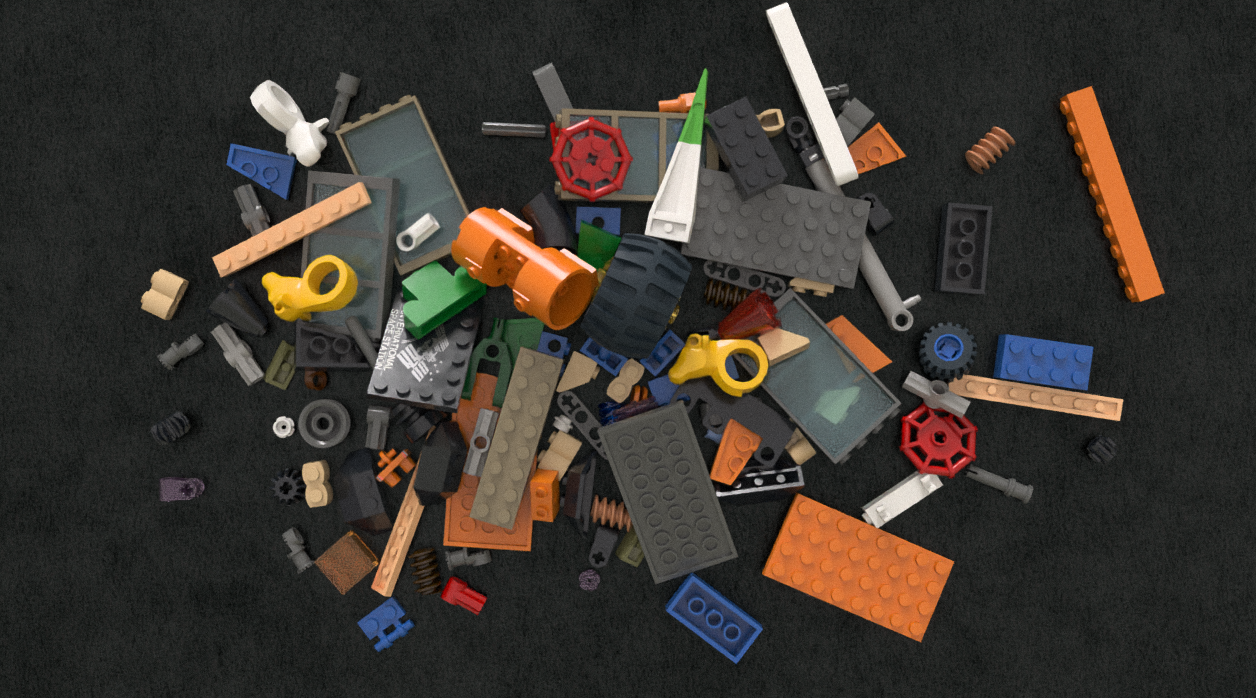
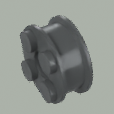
[298,399,351,448]

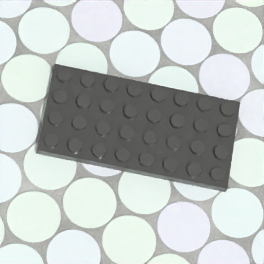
[680,167,871,289]
[597,400,738,584]

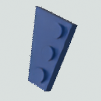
[226,143,297,200]

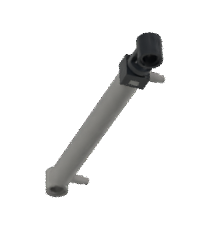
[784,116,921,331]

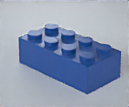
[993,334,1093,390]
[665,572,763,664]

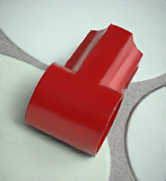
[440,576,487,615]

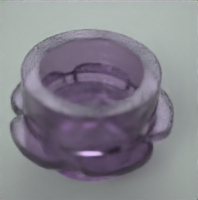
[579,569,600,591]

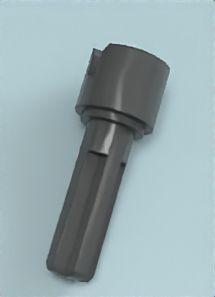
[326,72,361,135]

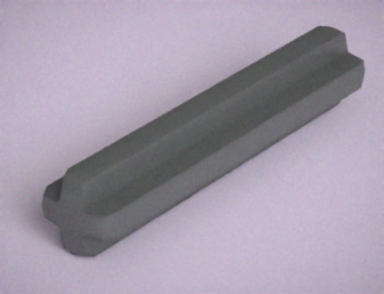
[482,122,546,138]

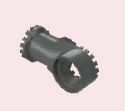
[157,334,204,370]
[282,527,315,574]
[445,547,492,571]

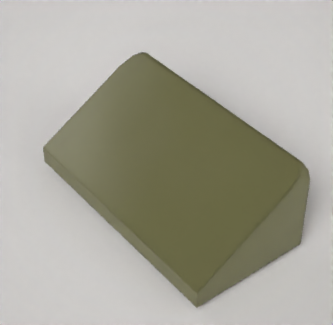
[263,340,295,390]
[615,526,645,567]

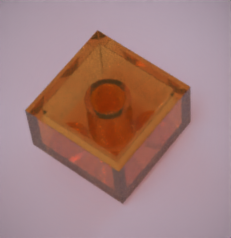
[314,530,380,595]

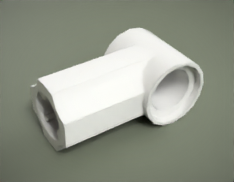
[396,213,441,251]

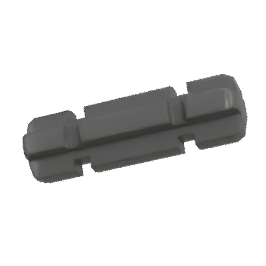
[823,84,849,100]

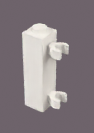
[861,470,943,528]

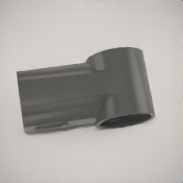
[365,404,393,450]

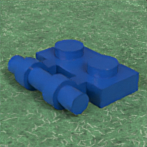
[357,595,414,652]

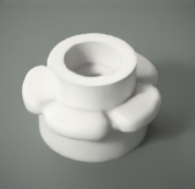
[553,414,573,433]
[273,416,294,438]

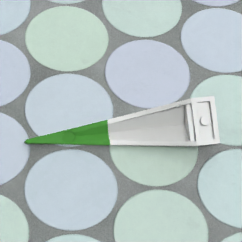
[645,69,708,244]

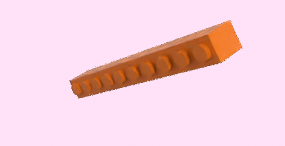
[1060,86,1165,303]

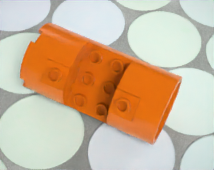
[451,207,599,330]

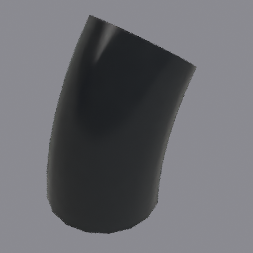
[519,185,578,256]

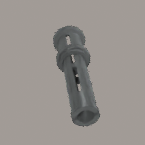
[965,464,1033,504]

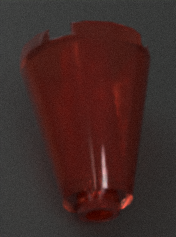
[718,288,782,340]

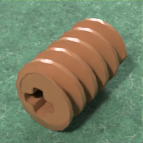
[965,127,1015,174]
[589,495,633,532]

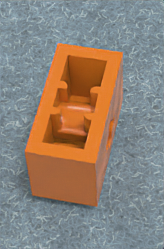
[530,469,560,522]

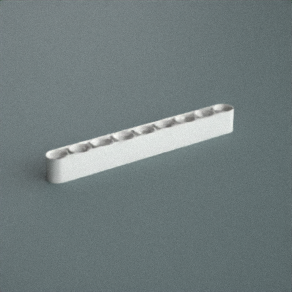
[766,2,858,186]

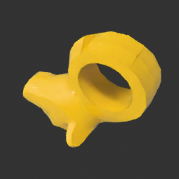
[262,255,358,322]
[668,333,768,397]

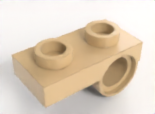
[785,418,816,465]

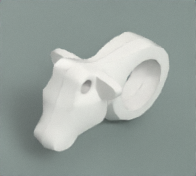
[250,80,330,166]

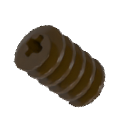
[702,277,751,315]
[408,547,443,595]

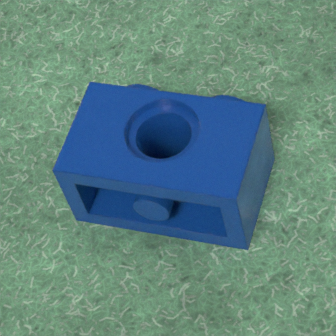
[576,207,621,236]
[640,330,685,378]

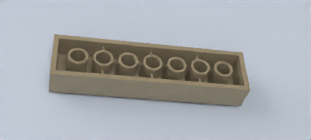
[469,346,565,530]

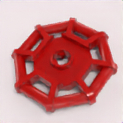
[549,117,633,202]
[899,401,978,479]

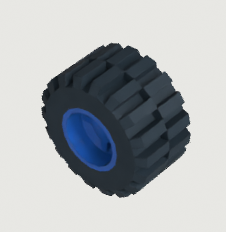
[919,322,977,382]

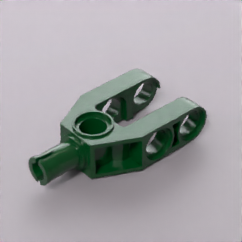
[461,317,513,408]

